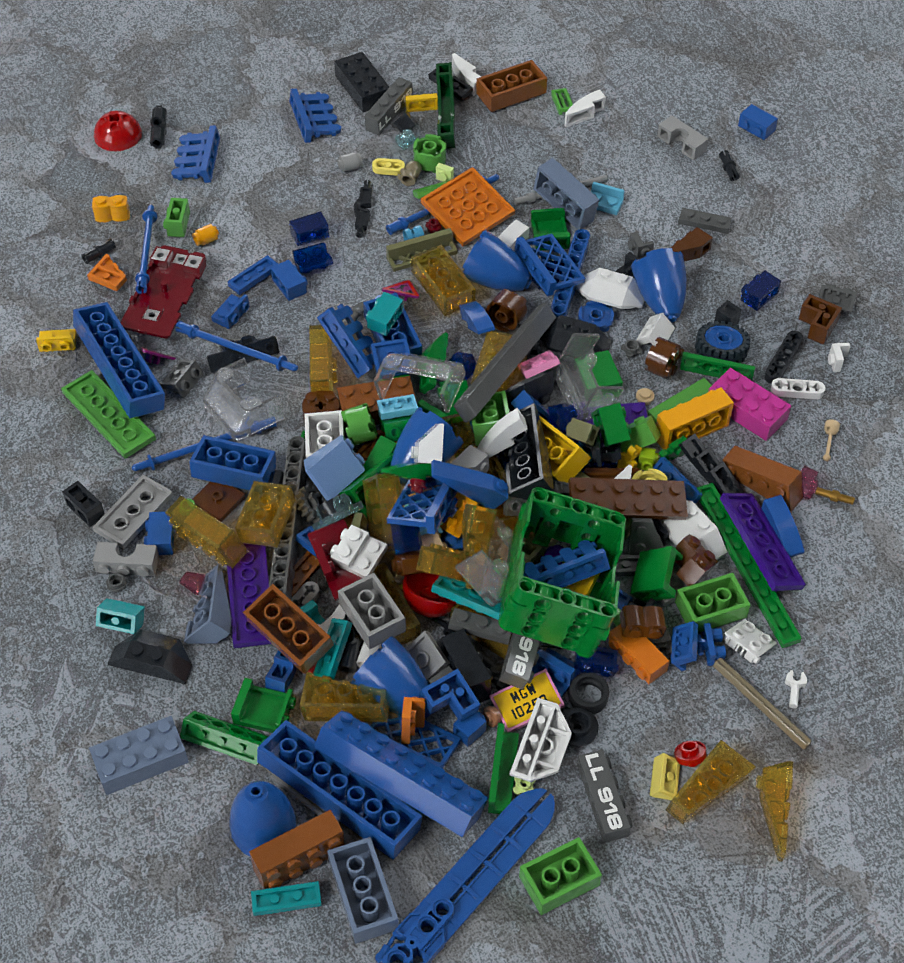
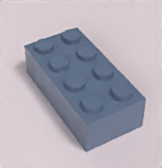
[533,158,599,230]
[89,716,189,795]
[327,837,399,944]

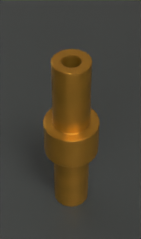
[815,487,855,505]

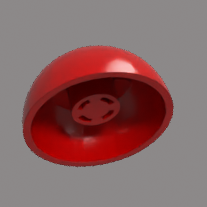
[94,111,142,151]
[403,572,458,618]

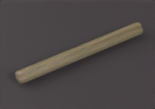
[713,658,812,749]

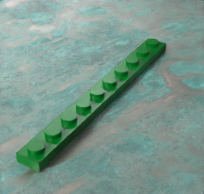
[697,483,802,648]

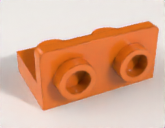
[401,697,425,744]

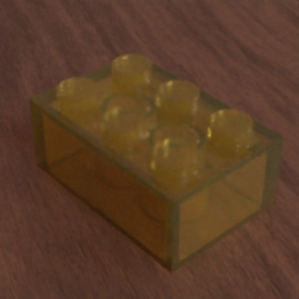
[235,481,296,547]

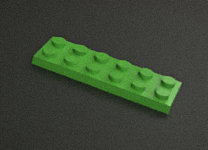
[61,370,156,459]

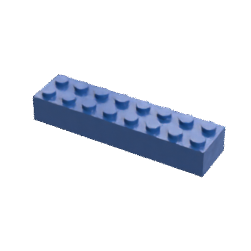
[73,302,165,419]
[314,710,489,837]
[257,720,422,860]

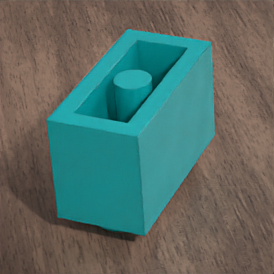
[366,292,403,336]
[96,598,145,634]

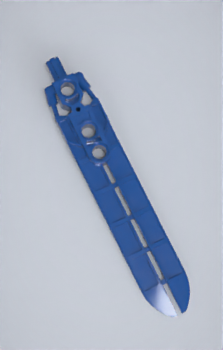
[375,788,555,963]

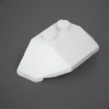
[575,268,645,309]
[661,500,727,560]
[510,698,572,782]

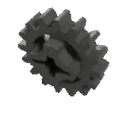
[295,484,329,525]

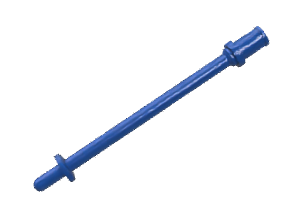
[386,174,499,235]
[135,205,158,294]
[175,321,298,371]
[132,415,277,471]

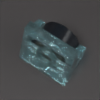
[312,493,364,531]

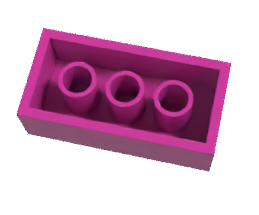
[708,368,792,441]

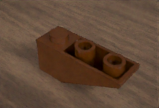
[670,227,713,262]

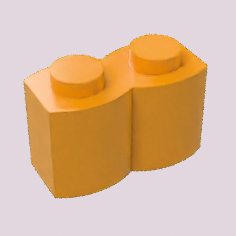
[92,195,130,222]

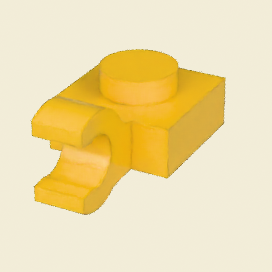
[612,444,642,468]

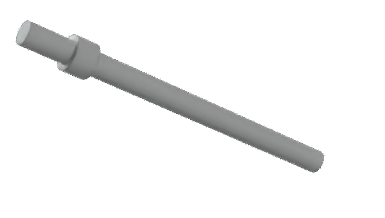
[514,175,608,205]

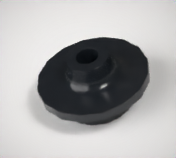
[562,707,599,747]

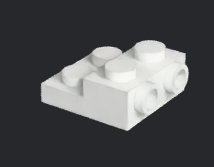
[330,525,388,578]

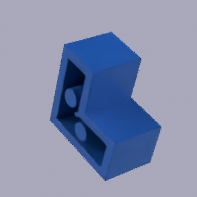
[419,669,481,722]

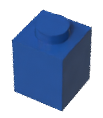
[453,712,486,747]

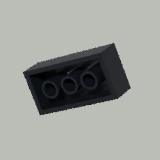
[334,52,389,113]

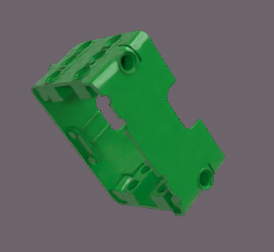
[498,487,626,658]

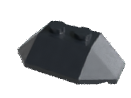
[540,315,611,357]
[505,368,557,411]
[108,629,193,685]

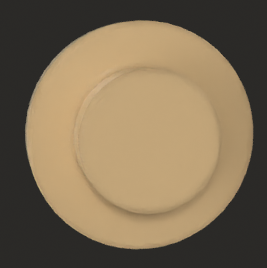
[636,388,654,406]

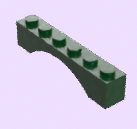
[436,62,456,149]

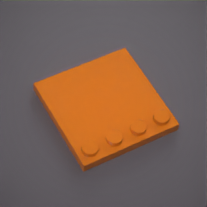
[420,167,515,246]

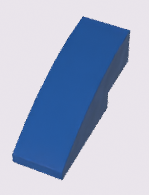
[459,301,495,334]
[761,495,805,558]
[265,650,298,693]

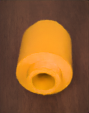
[192,224,219,246]

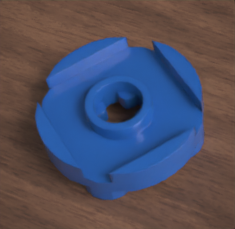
[578,301,614,332]

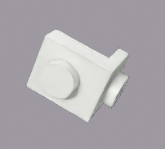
[828,343,850,372]

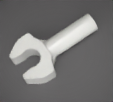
[785,670,807,708]

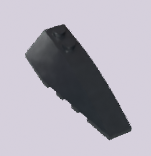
[505,403,554,500]

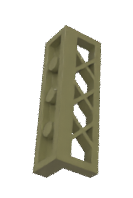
[386,228,458,272]

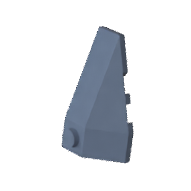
[184,564,231,644]

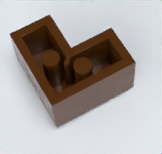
[799,294,842,345]
[675,534,719,586]

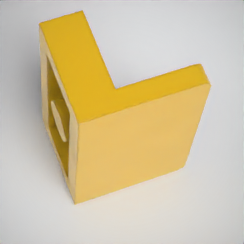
[405,93,438,112]

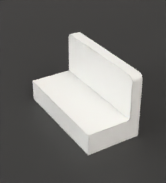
[636,313,675,346]

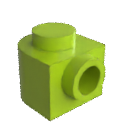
[637,447,659,471]

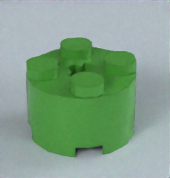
[413,134,446,173]
[341,403,378,446]

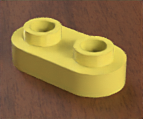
[372,158,405,176]

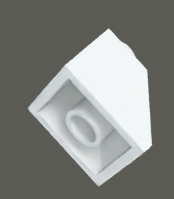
[411,424,444,463]

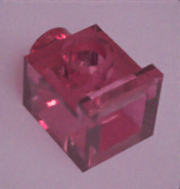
[801,465,819,500]

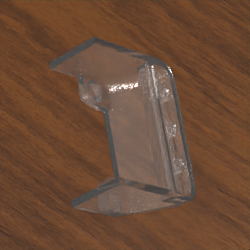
[554,333,624,422]
[373,353,465,413]
[203,358,285,440]
[455,507,513,607]

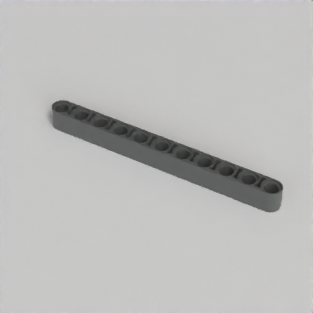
[454,302,556,422]
[269,436,307,601]

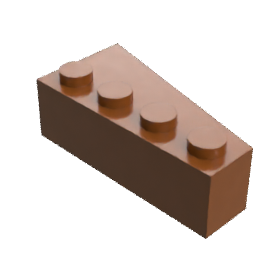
[722,446,803,513]

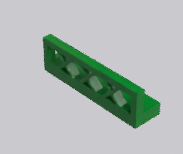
[680,352,756,381]
[180,711,268,765]
[488,723,519,814]

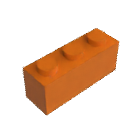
[608,624,669,684]

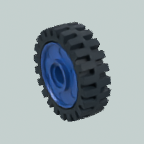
[695,321,750,363]

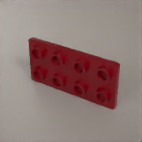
[308,519,362,601]

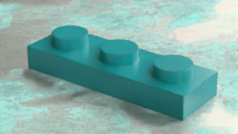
[312,618,353,682]
[251,881,322,916]

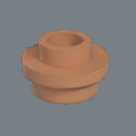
[483,706,501,727]

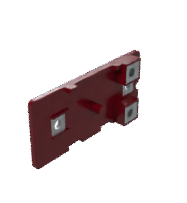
[120,245,207,339]

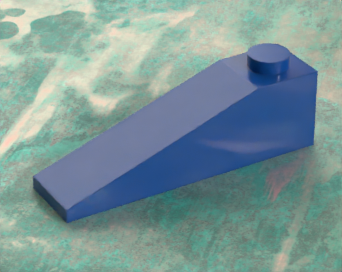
[431,460,508,511]

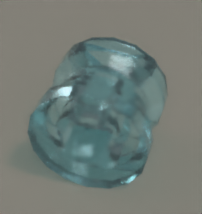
[395,129,416,150]

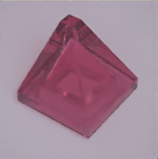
[180,572,205,595]

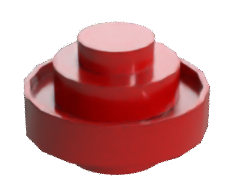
[674,741,707,767]

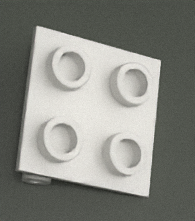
[723,619,777,664]

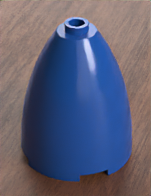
[459,230,532,291]
[631,248,687,323]
[391,407,463,486]
[350,636,430,718]
[229,781,297,856]

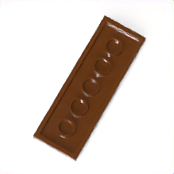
[568,477,688,520]

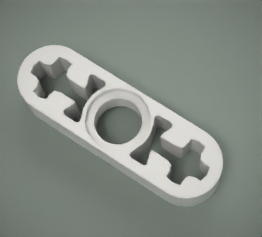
[770,378,825,399]

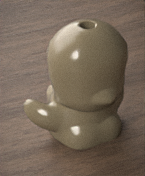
[397,161,422,186]

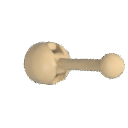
[823,420,840,461]

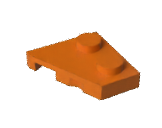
[87,254,127,291]

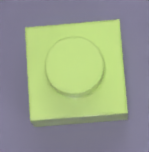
[436,163,454,182]

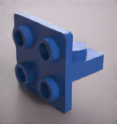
[532,648,582,698]

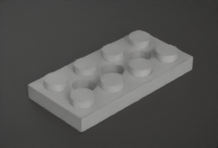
[93,475,174,549]

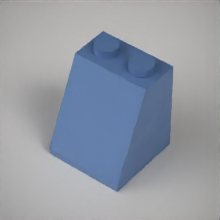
[304,435,365,501]

